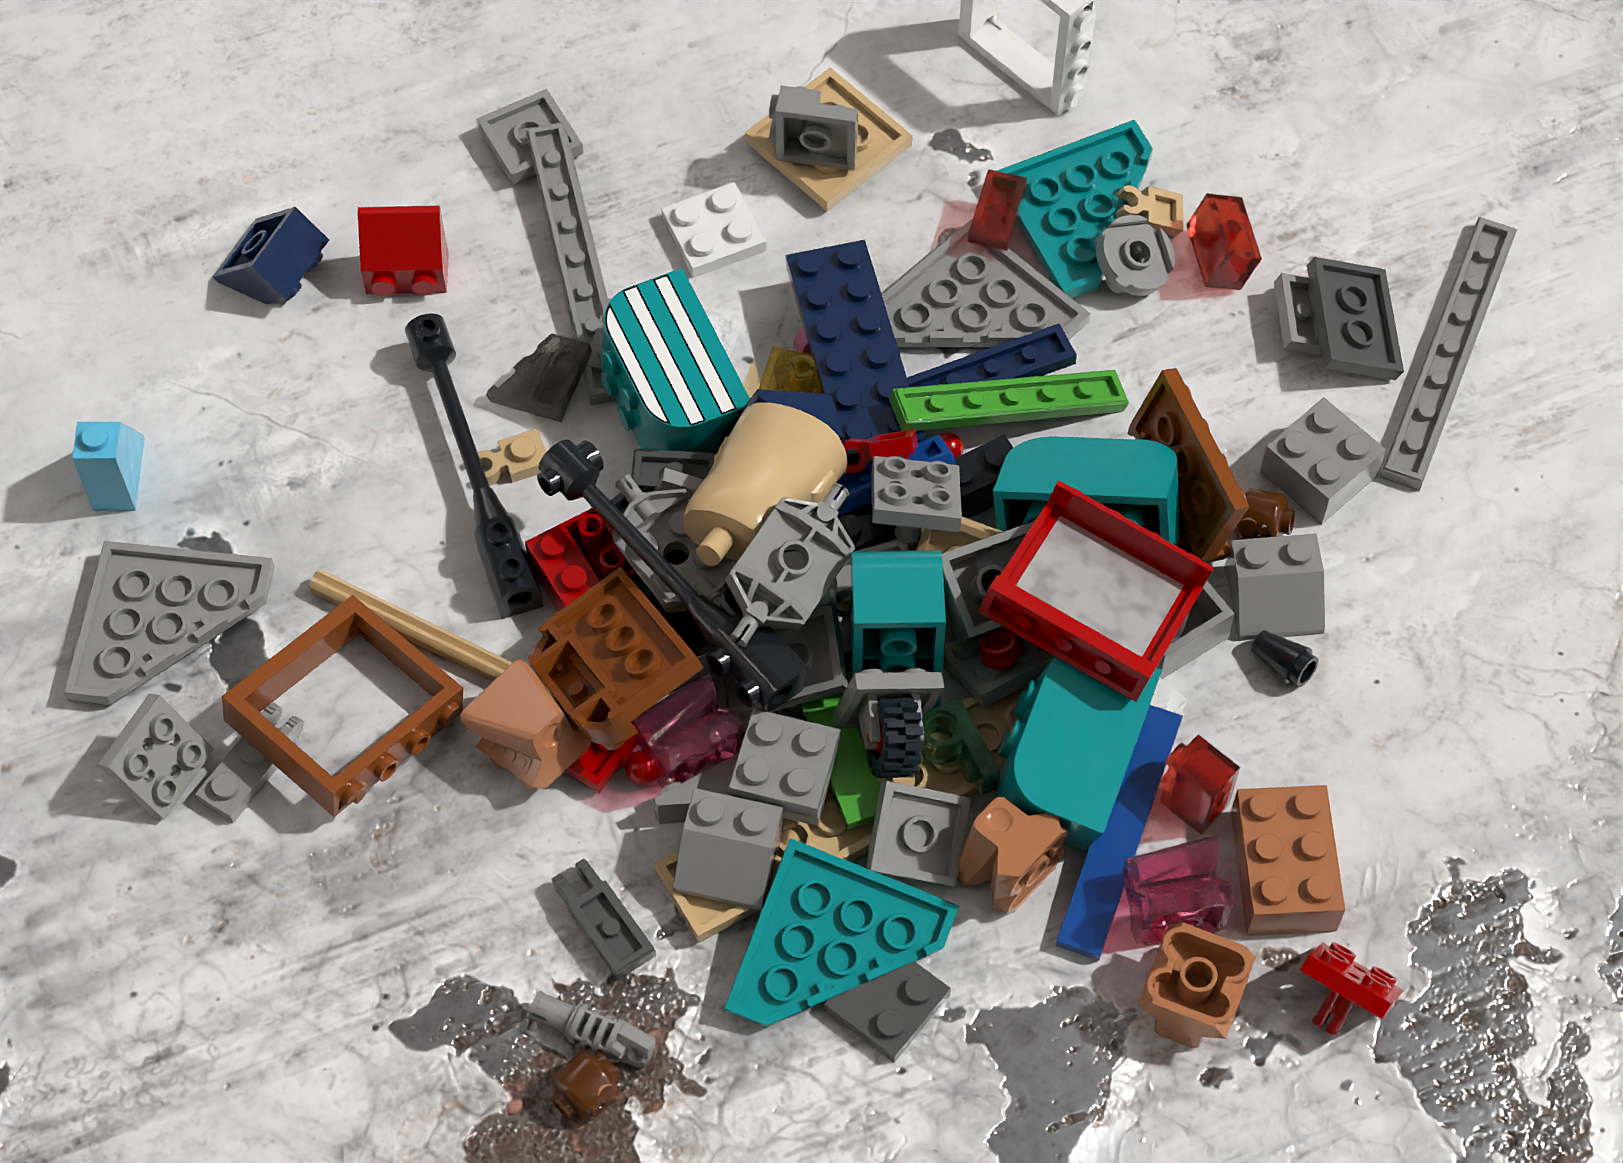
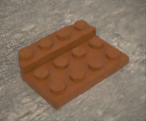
[1127,368,1250,563]
[528,566,704,750]

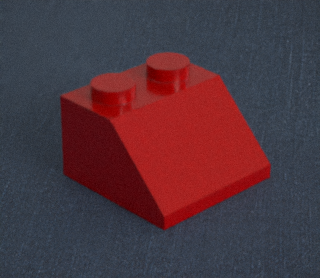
[357,206,448,296]

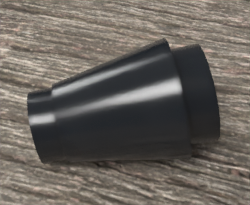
[1251,630,1319,687]

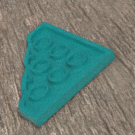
[992,119,1153,298]
[723,838,959,1028]

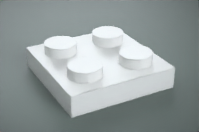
[661,182,767,278]

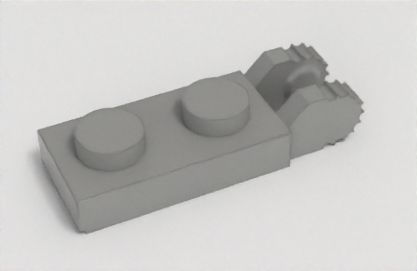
[195,702,304,823]

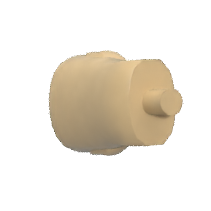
[683,403,847,566]

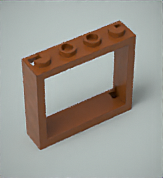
[222,595,463,817]

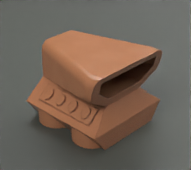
[460,659,591,789]
[957,797,1068,914]
[1137,922,1256,1048]

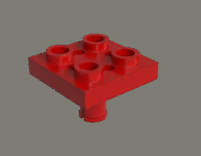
[1300,942,1403,1036]

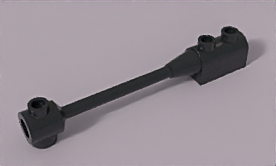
[405,313,543,619]
[537,439,809,711]

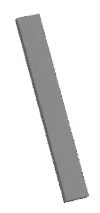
[526,122,616,405]
[1380,217,1517,491]

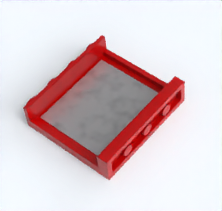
[978,480,1214,702]

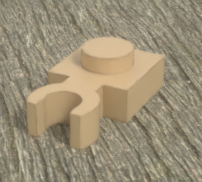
[1116,185,1183,237]
[478,428,546,486]

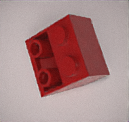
[525,508,639,612]

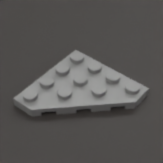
[882,219,1091,347]
[64,541,275,705]

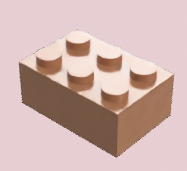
[1231,785,1345,936]

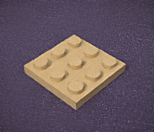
[745,67,913,211]

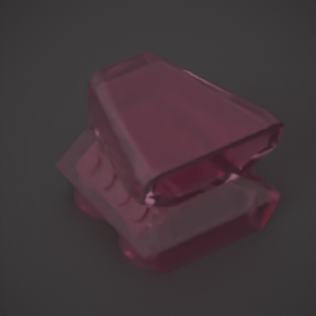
[631,671,745,789]
[1122,835,1234,945]

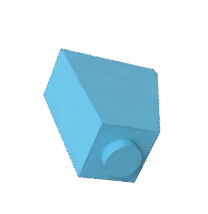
[72,422,144,511]

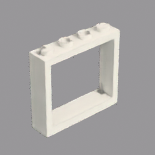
[959,0,1097,116]

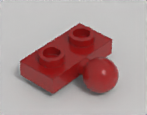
[564,715,661,794]

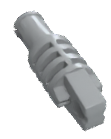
[528,991,656,1069]

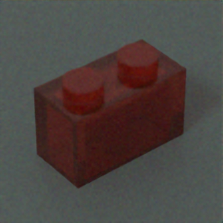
[1186,193,1262,290]
[1160,734,1241,835]

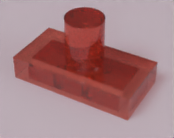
[968,169,1027,251]

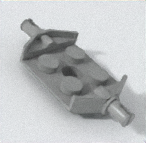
[612,474,738,617]
[725,483,855,647]

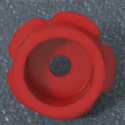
[979,629,1022,670]

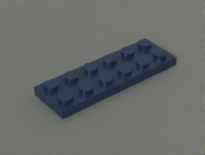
[785,239,926,464]

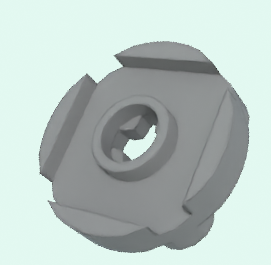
[1095,215,1176,296]

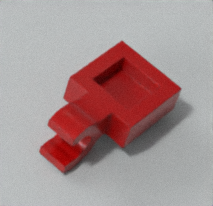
[842,429,918,473]

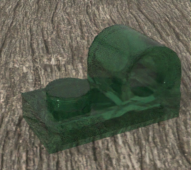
[920,697,1000,796]

